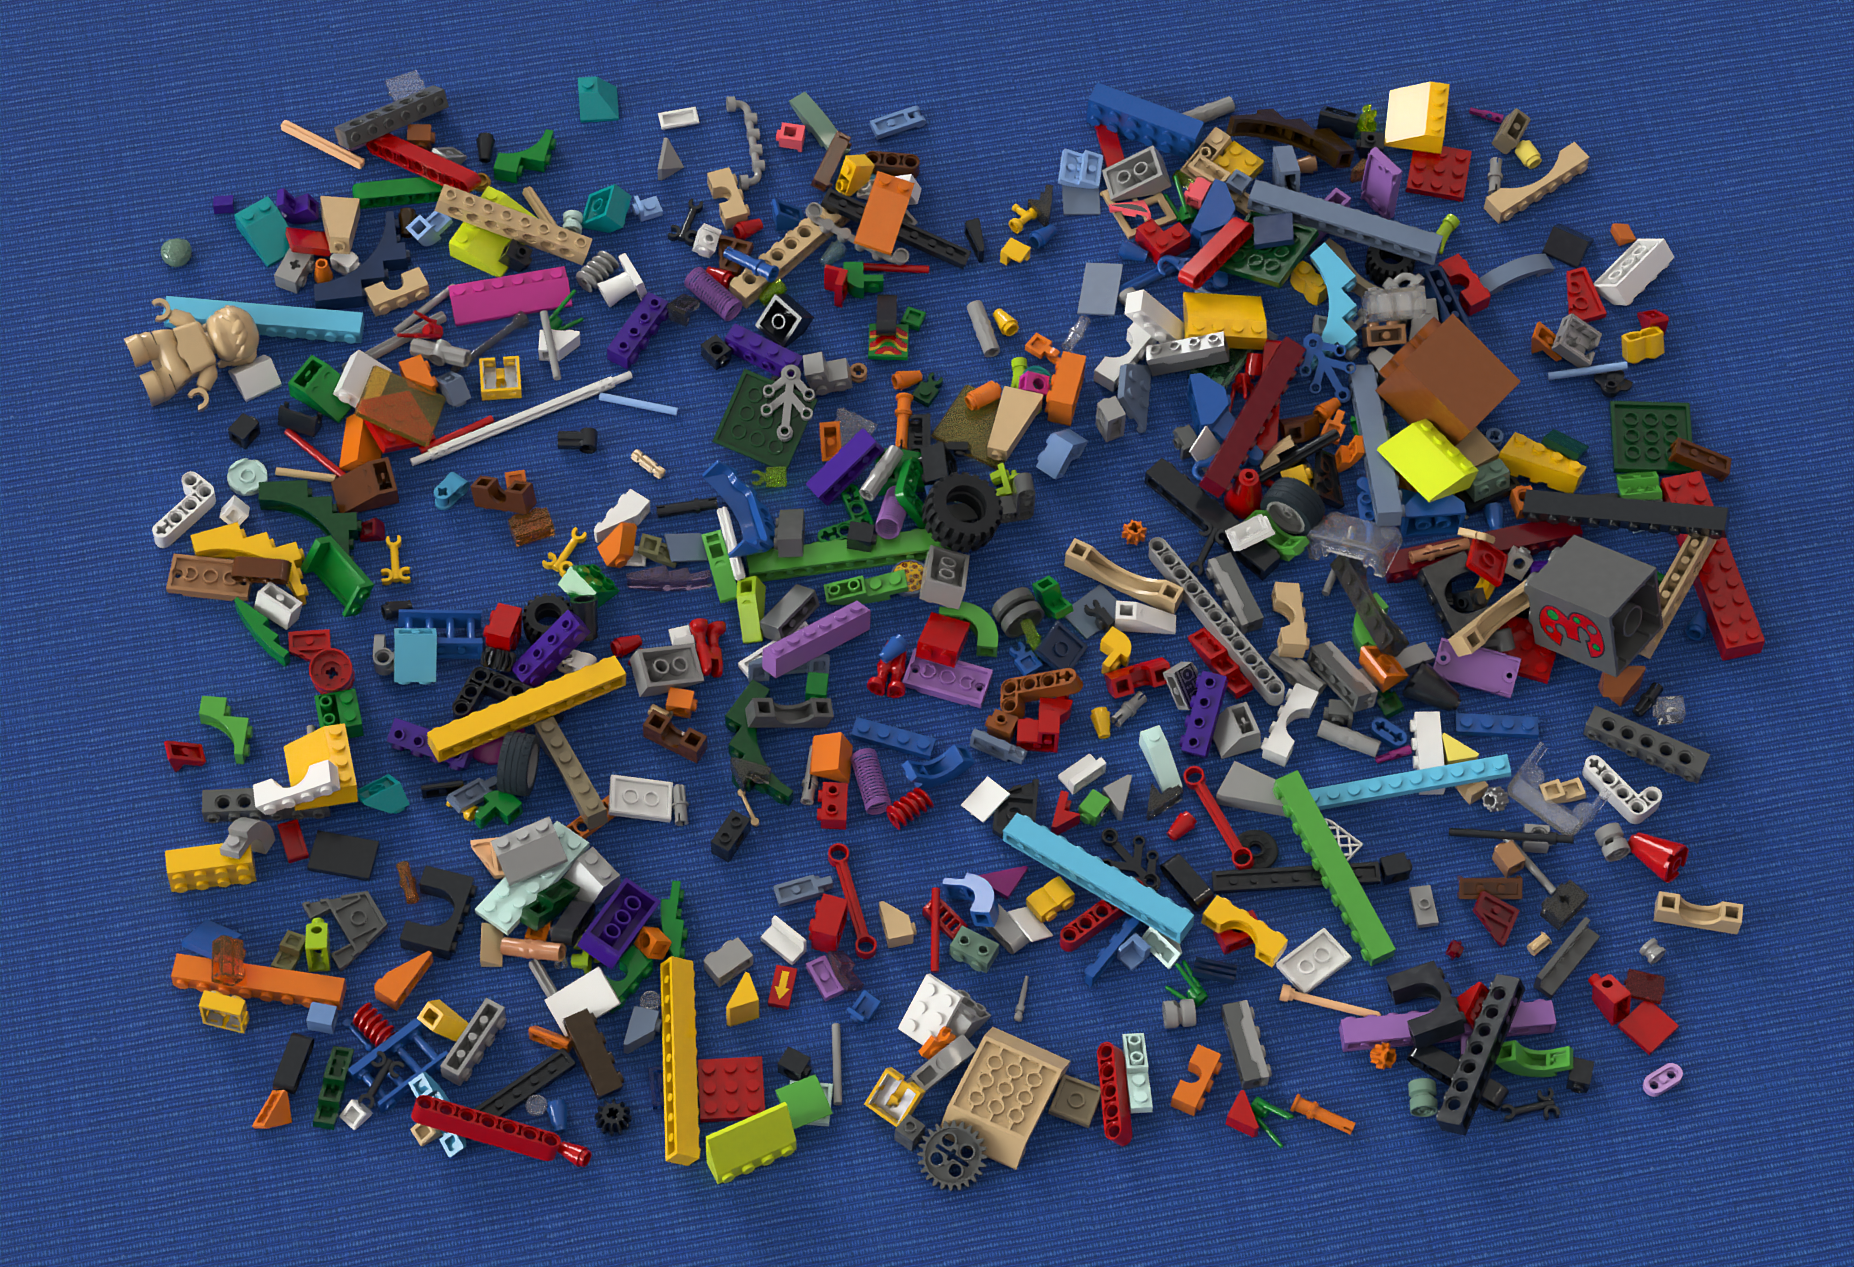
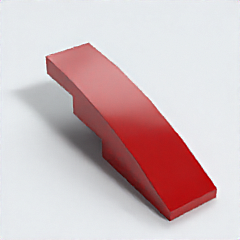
[1188,627,1253,699]

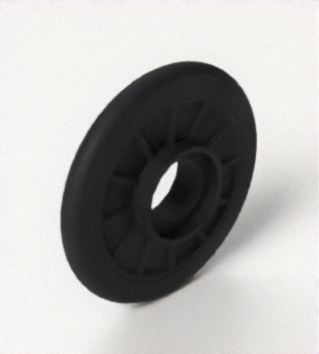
[1236,830,1278,869]

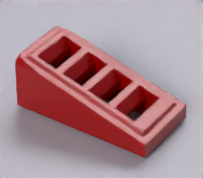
[922,898,968,940]

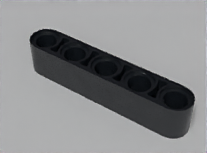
[1407,1045,1509,1111]

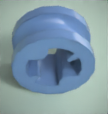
[1485,428,1503,448]

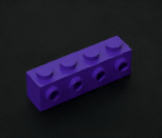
[607,292,670,370]
[725,323,803,377]
[806,428,885,506]
[512,610,591,688]
[1179,671,1229,759]
[387,718,475,771]

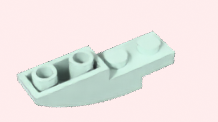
[1122,1033,1153,1113]

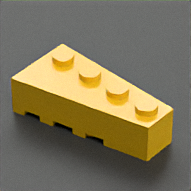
[1498,432,1587,494]

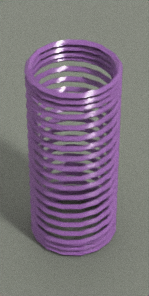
[684,267,742,321]
[875,485,907,539]
[850,748,892,815]

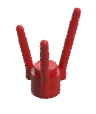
[397,310,443,340]
[1229,373,1254,413]

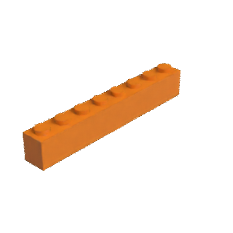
[171,953,347,1010]

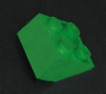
[558,564,620,609]
[314,688,364,739]

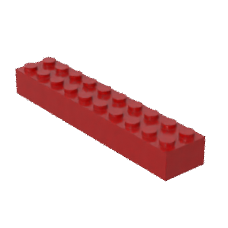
[1660,471,1765,661]

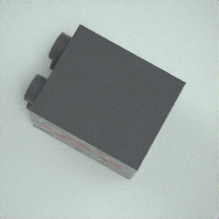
[1524,535,1663,678]

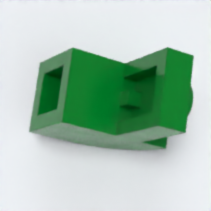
[843,262,883,299]
[1032,575,1074,620]
[474,790,523,830]

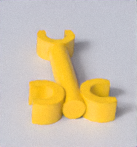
[542,527,587,577]
[381,535,411,586]

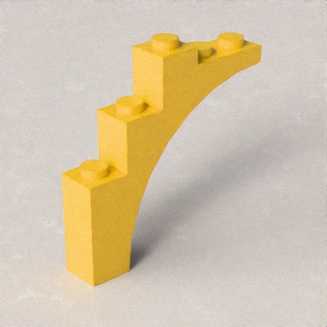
[190,522,309,605]

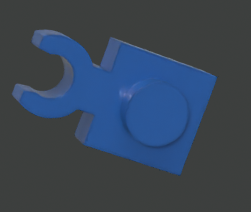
[1009,641,1043,676]

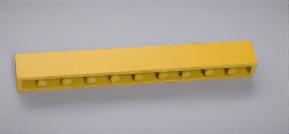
[427,655,626,762]
[660,956,700,1166]

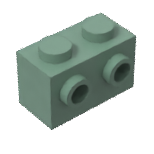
[1466,458,1510,502]
[949,926,999,973]

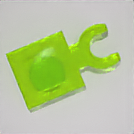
[1357,104,1377,133]
[752,466,787,488]

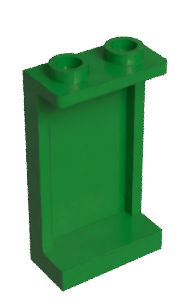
[300,535,375,617]

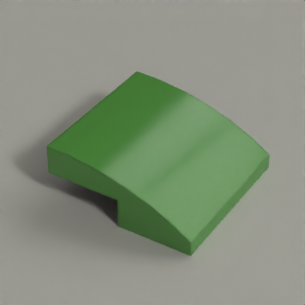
[1616,471,1662,500]
[775,1075,833,1130]

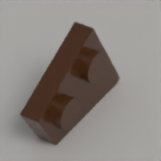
[718,235,754,277]

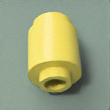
[1515,140,1542,169]

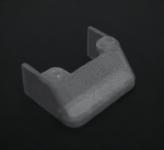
[1507,741,1612,836]

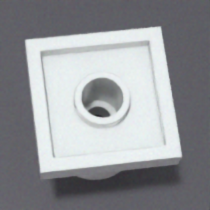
[597,253,647,308]

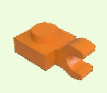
[1025,332,1060,364]
[1320,409,1346,445]
[919,1026,956,1060]

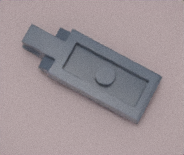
[970,728,1027,765]
[446,776,497,814]
[773,874,833,907]

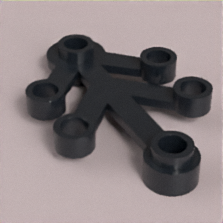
[1101,828,1161,891]

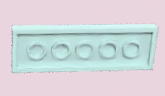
[475,821,590,935]

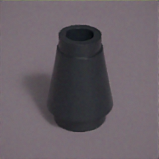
[476,133,495,163]
[381,600,413,621]

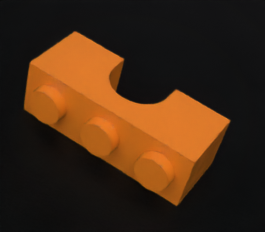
[1170,1044,1223,1116]

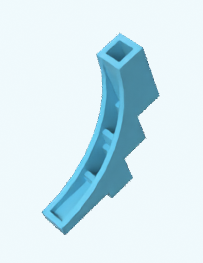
[1302,243,1358,373]

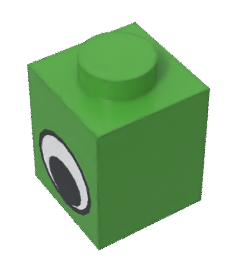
[1078,789,1110,827]

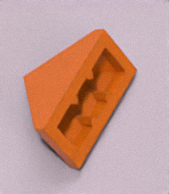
[252,1090,292,1129]

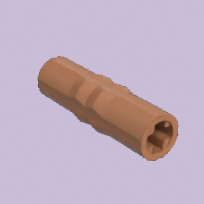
[500,937,566,962]

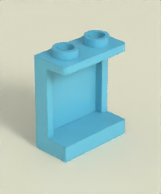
[394,628,437,685]

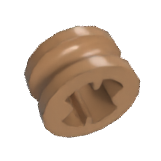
[850,363,867,383]

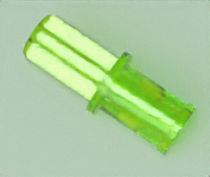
[1020,618,1042,659]

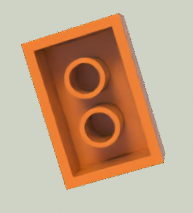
[1045,351,1086,426]

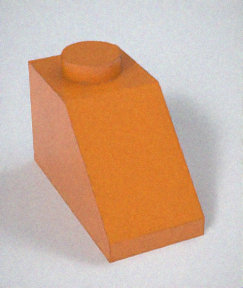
[597,522,637,568]

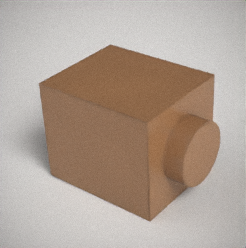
[1492,840,1526,878]

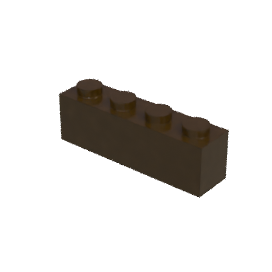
[562,1008,624,1100]

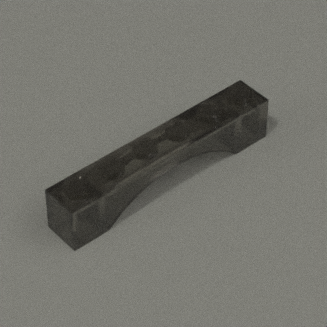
[1330,551,1410,657]

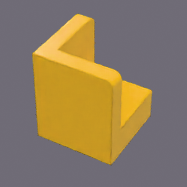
[1000,237,1031,265]

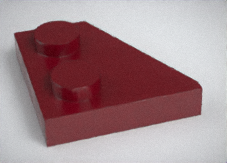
[1472,891,1520,947]

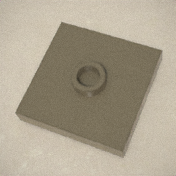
[1048,1074,1101,1128]

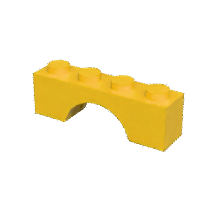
[1201,895,1288,967]

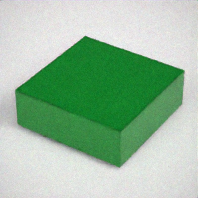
[901,306,926,331]

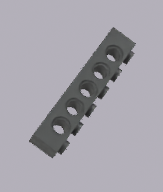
[334,85,449,149]
[1583,705,1710,784]
[202,786,331,823]

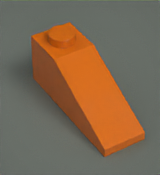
[374,951,434,1011]

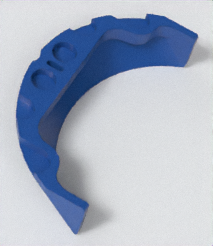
[702,460,776,558]

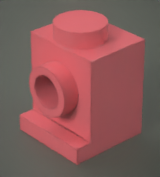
[776,122,805,152]
[1184,177,1211,210]

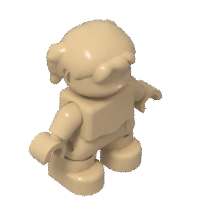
[124,298,259,412]

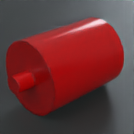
[1245,353,1263,379]

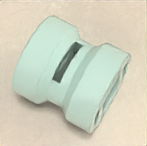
[563,210,583,234]

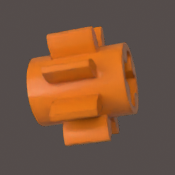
[1121,520,1147,546]
[1370,1042,1396,1070]

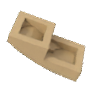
[1260,435,1294,471]
[1539,777,1586,804]

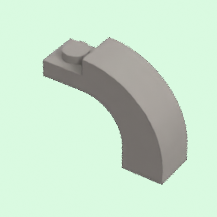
[220,817,275,859]

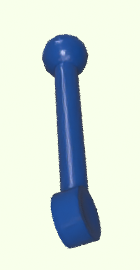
[343,1019,374,1052]

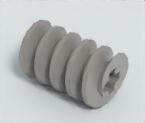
[576,251,619,292]

